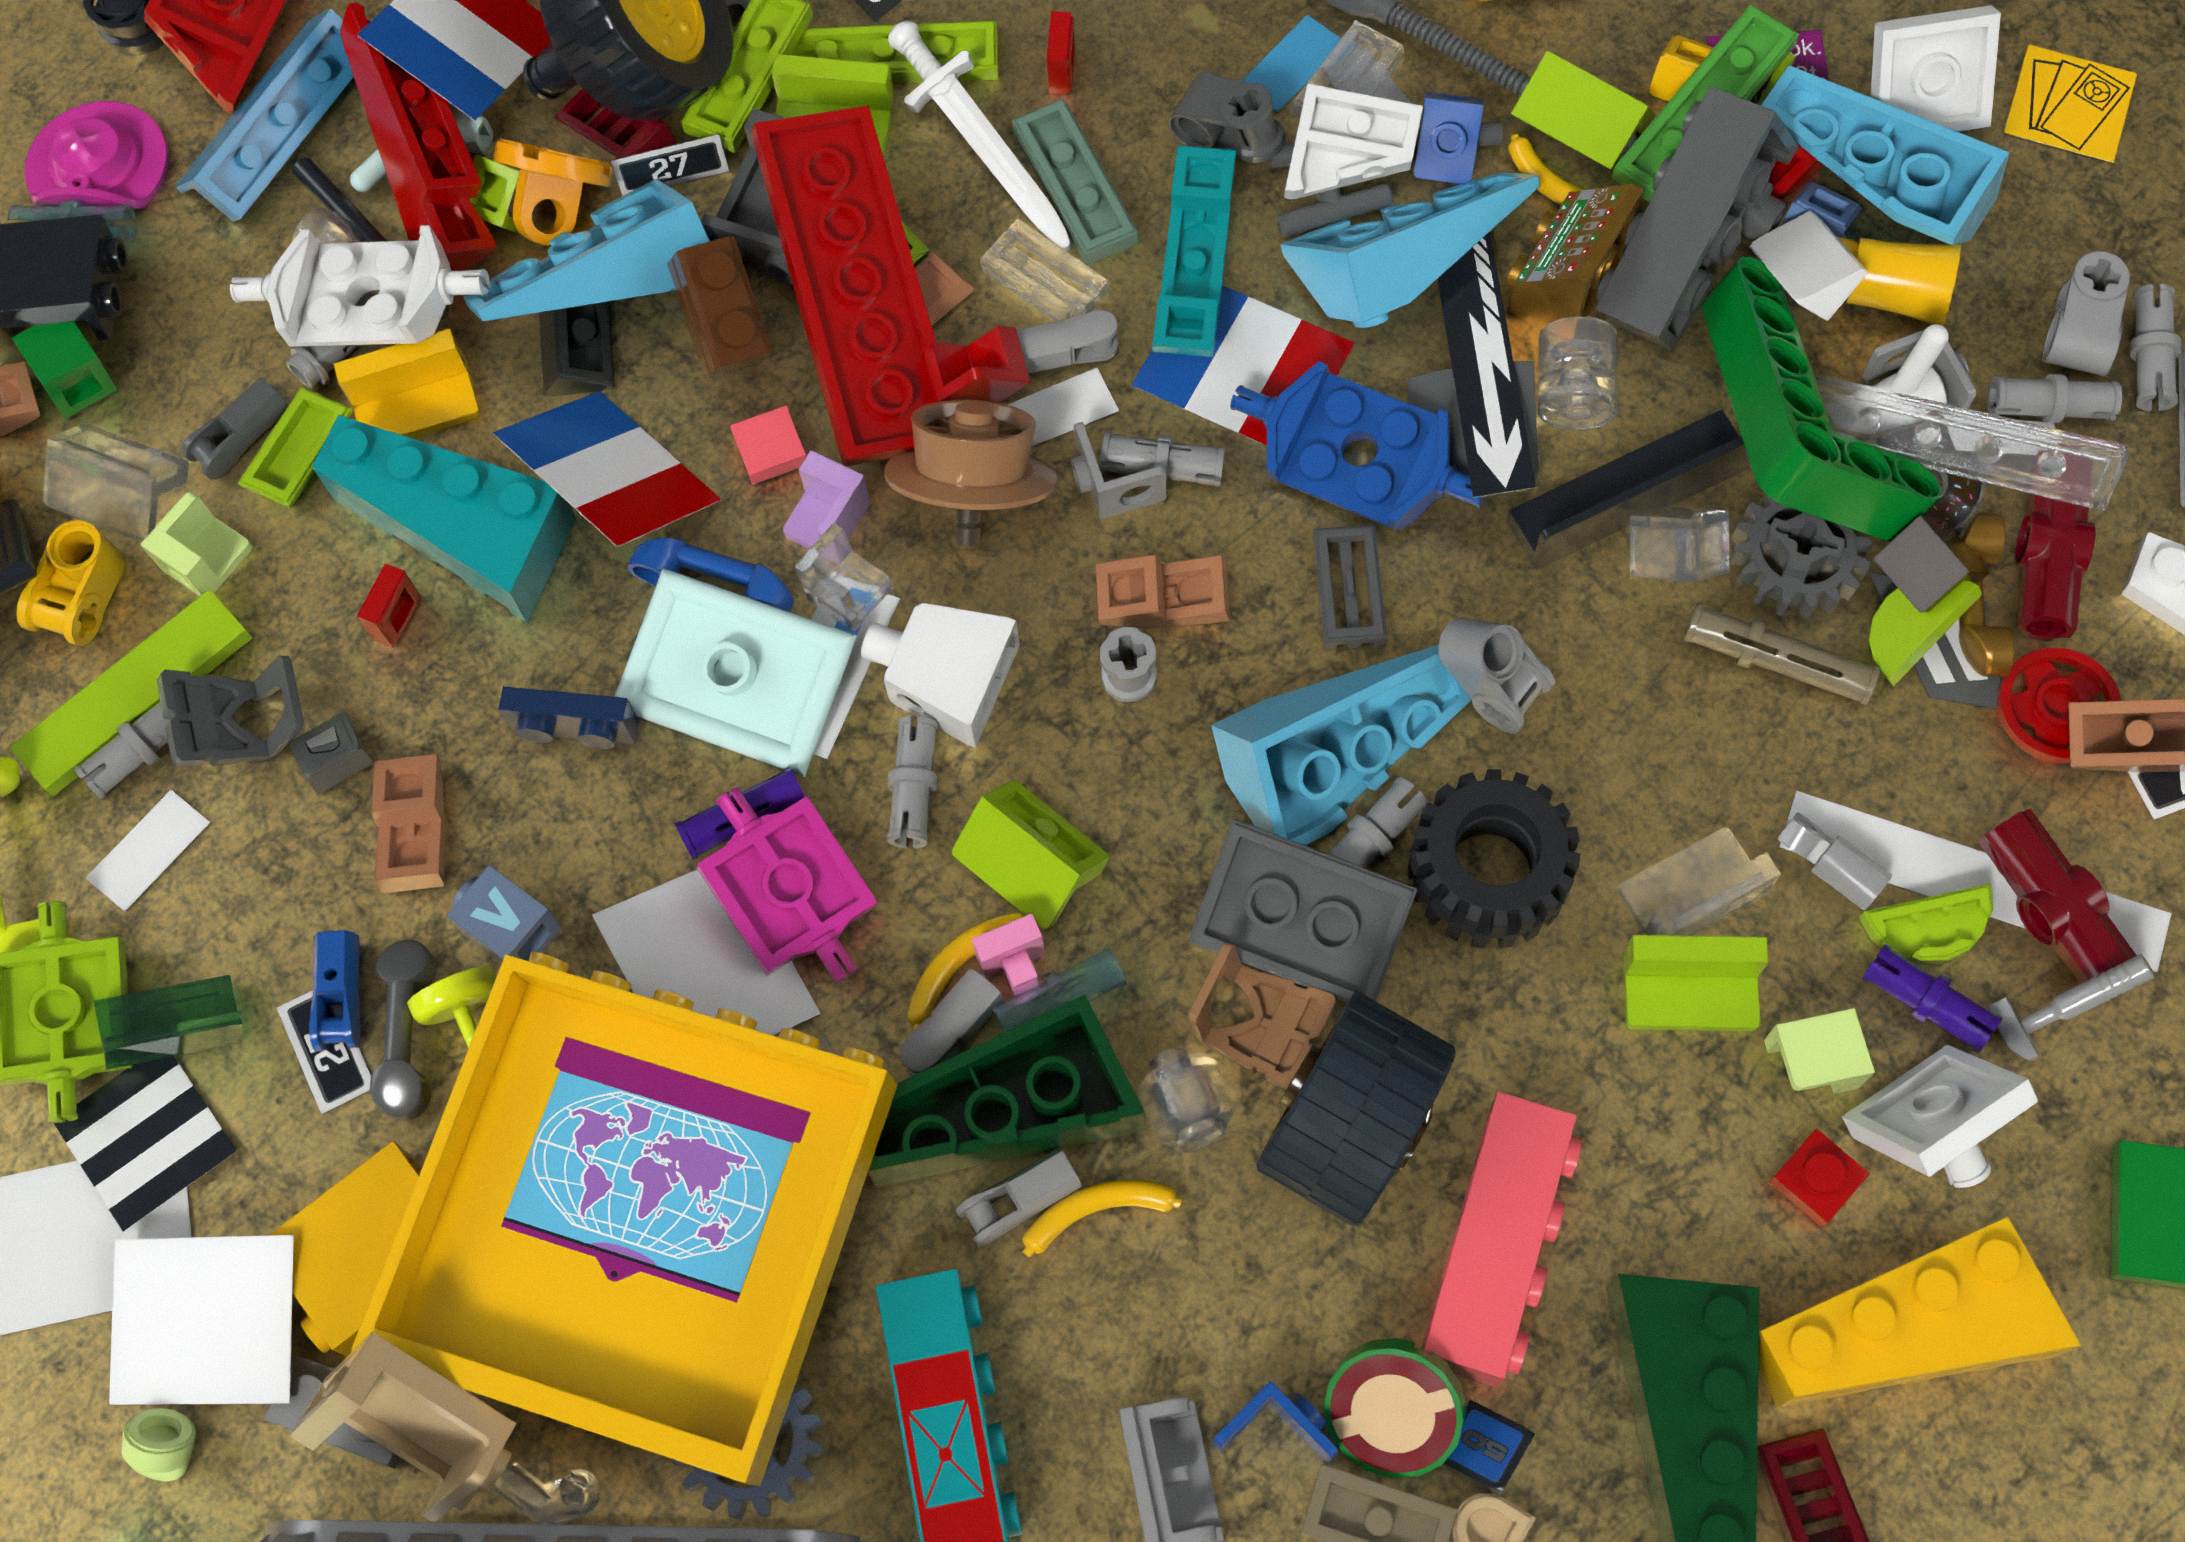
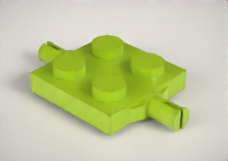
[0,901,133,1123]

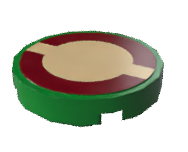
[1324,1338,1467,1478]

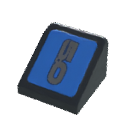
[1442,1399,1535,1497]

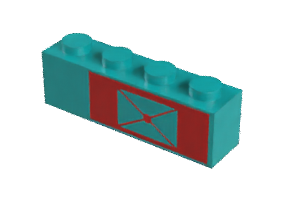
[875,1268,1023,1542]

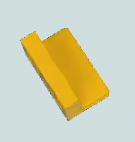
[334,328,481,439]

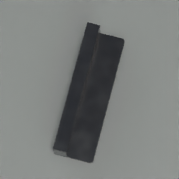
[1506,409,1751,570]

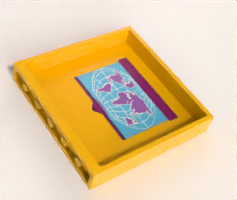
[351,952,898,1487]

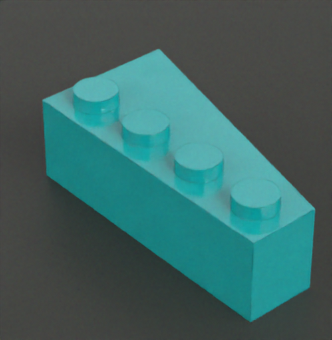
[312,415,577,623]

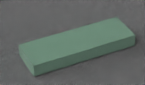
[1012,99,1139,266]

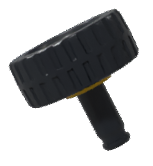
[523,0,734,121]

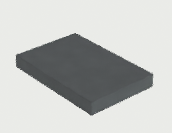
[1188,819,1418,1003]

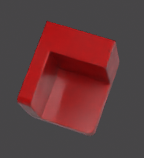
[925,325,1030,403]

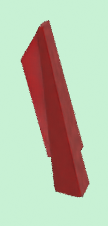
[340,2,497,271]

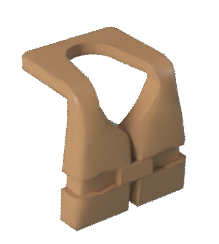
[1188,942,1337,1089]

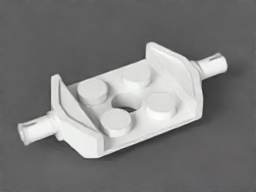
[230,225,490,347]

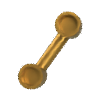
[1958,513,2014,677]

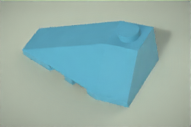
[463,179,709,321]
[1211,645,1471,845]

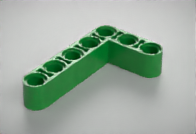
[1701,256,1942,541]

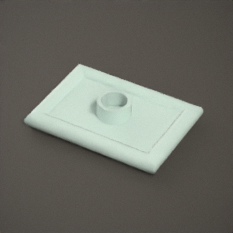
[614,568,857,777]

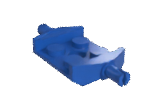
[1230,361,1486,531]

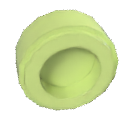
[121,1408,196,1482]

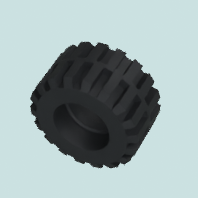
[1408,769,1581,948]

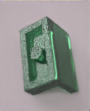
[94,975,243,1070]

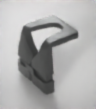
[156,655,304,767]

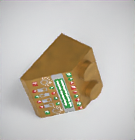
[1505,184,1644,344]

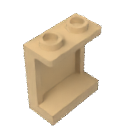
[289,1332,516,1522]

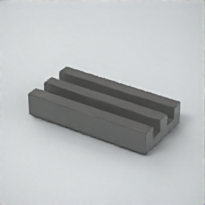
[1312,525,1387,651]

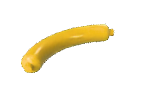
[1508,134,1586,205]
[907,913,1023,1031]
[1022,1180,1183,1258]

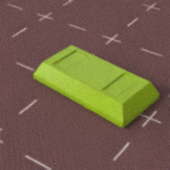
[238,386,353,509]

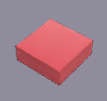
[730,405,807,485]

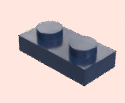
[498,686,639,749]

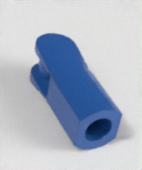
[309,930,361,1052]

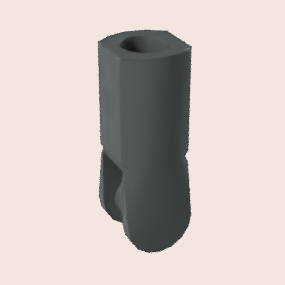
[181,377,288,480]

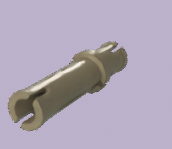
[1683,603,1881,706]

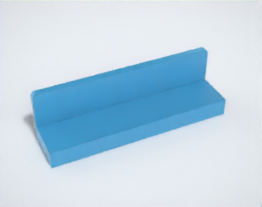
[175,9,354,222]

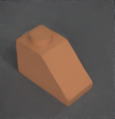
[2068,699,2185,772]

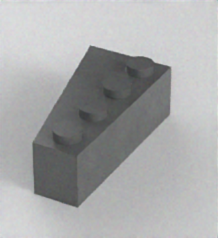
[1595,86,1799,351]

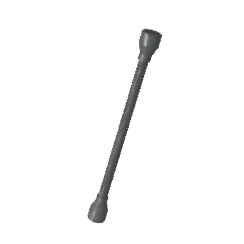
[1326,0,1788,241]

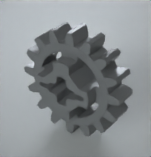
[1729,493,1872,619]

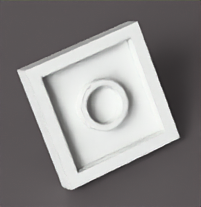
[1871,5,2001,132]
[1842,1045,2038,1188]

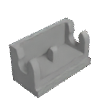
[1119,1397,1224,1542]

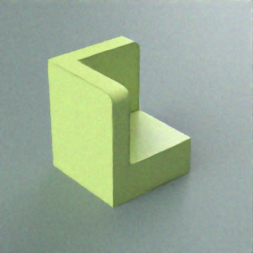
[140,491,253,596]
[1764,1008,1875,1094]

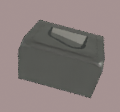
[289,711,374,795]

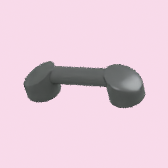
[370,940,437,1121]

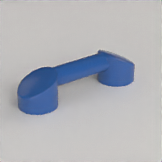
[627,538,794,612]

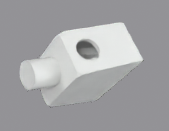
[861,603,1020,748]

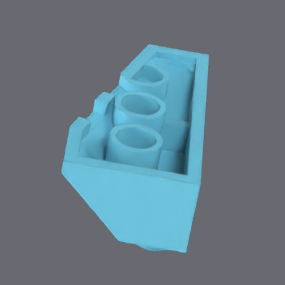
[1761,65,2010,245]
[1280,172,1540,328]

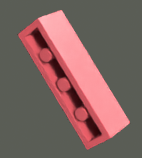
[1421,1091,1583,1388]

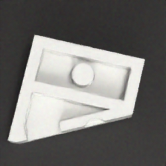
[1284,83,1423,200]

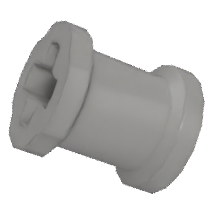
[1100,627,1157,703]

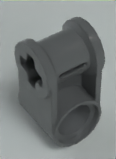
[1168,71,1286,163]

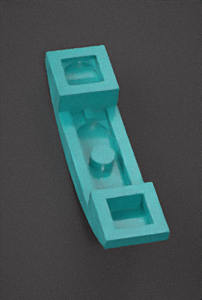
[1152,146,1236,357]

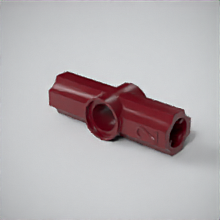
[2014,449,2096,642]
[1978,808,2137,984]

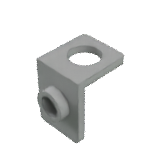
[1862,330,1976,417]
[1070,422,1166,520]

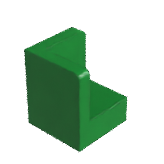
[12,321,118,419]

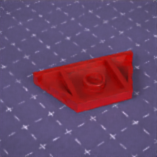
[144,0,289,114]

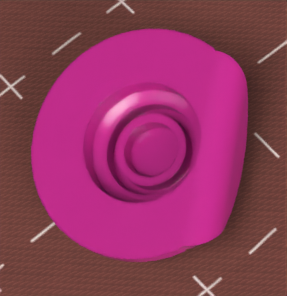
[25,101,169,209]

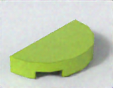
[1869,581,1983,687]
[1858,883,1993,966]

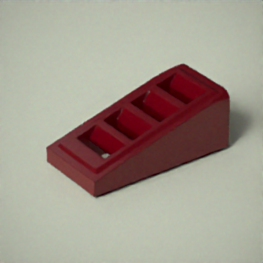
[553,88,677,166]
[1757,1428,1870,1542]

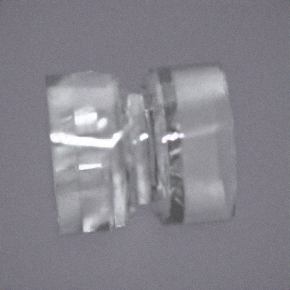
[1538,317,1618,430]

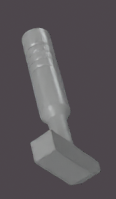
[1987,954,2155,1061]

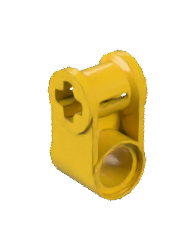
[16,520,125,647]

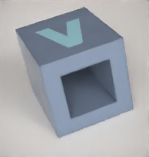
[447,865,562,963]

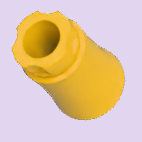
[1837,237,1962,326]

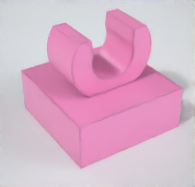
[971,913,1045,998]

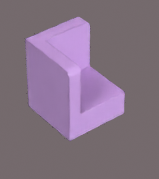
[783,450,871,561]

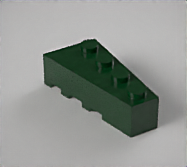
[868,995,1145,1188]
[1606,1274,1760,1542]

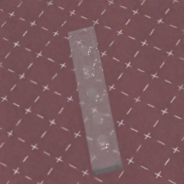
[1813,373,2129,511]

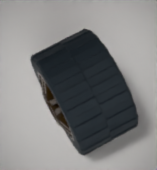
[1256,992,1456,1226]

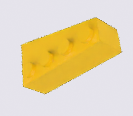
[1758,1217,2081,1408]

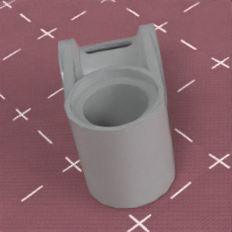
[2042,251,2130,376]
[1438,617,1555,734]

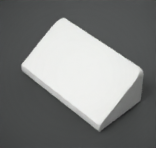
[1749,211,1868,321]

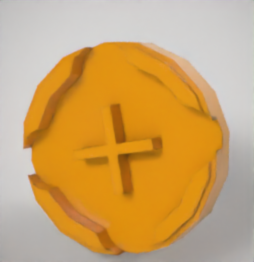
[493,138,614,246]

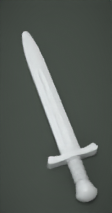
[888,21,1072,251]

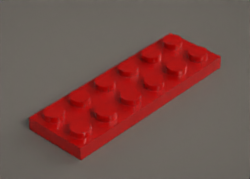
[751,105,938,467]

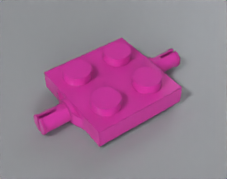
[697,787,878,984]

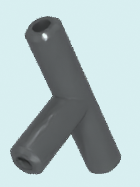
[1277,183,1393,237]

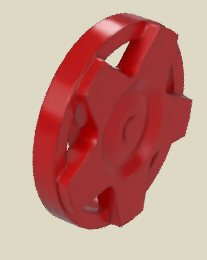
[1996,648,2122,765]

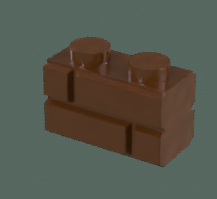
[667,236,772,379]

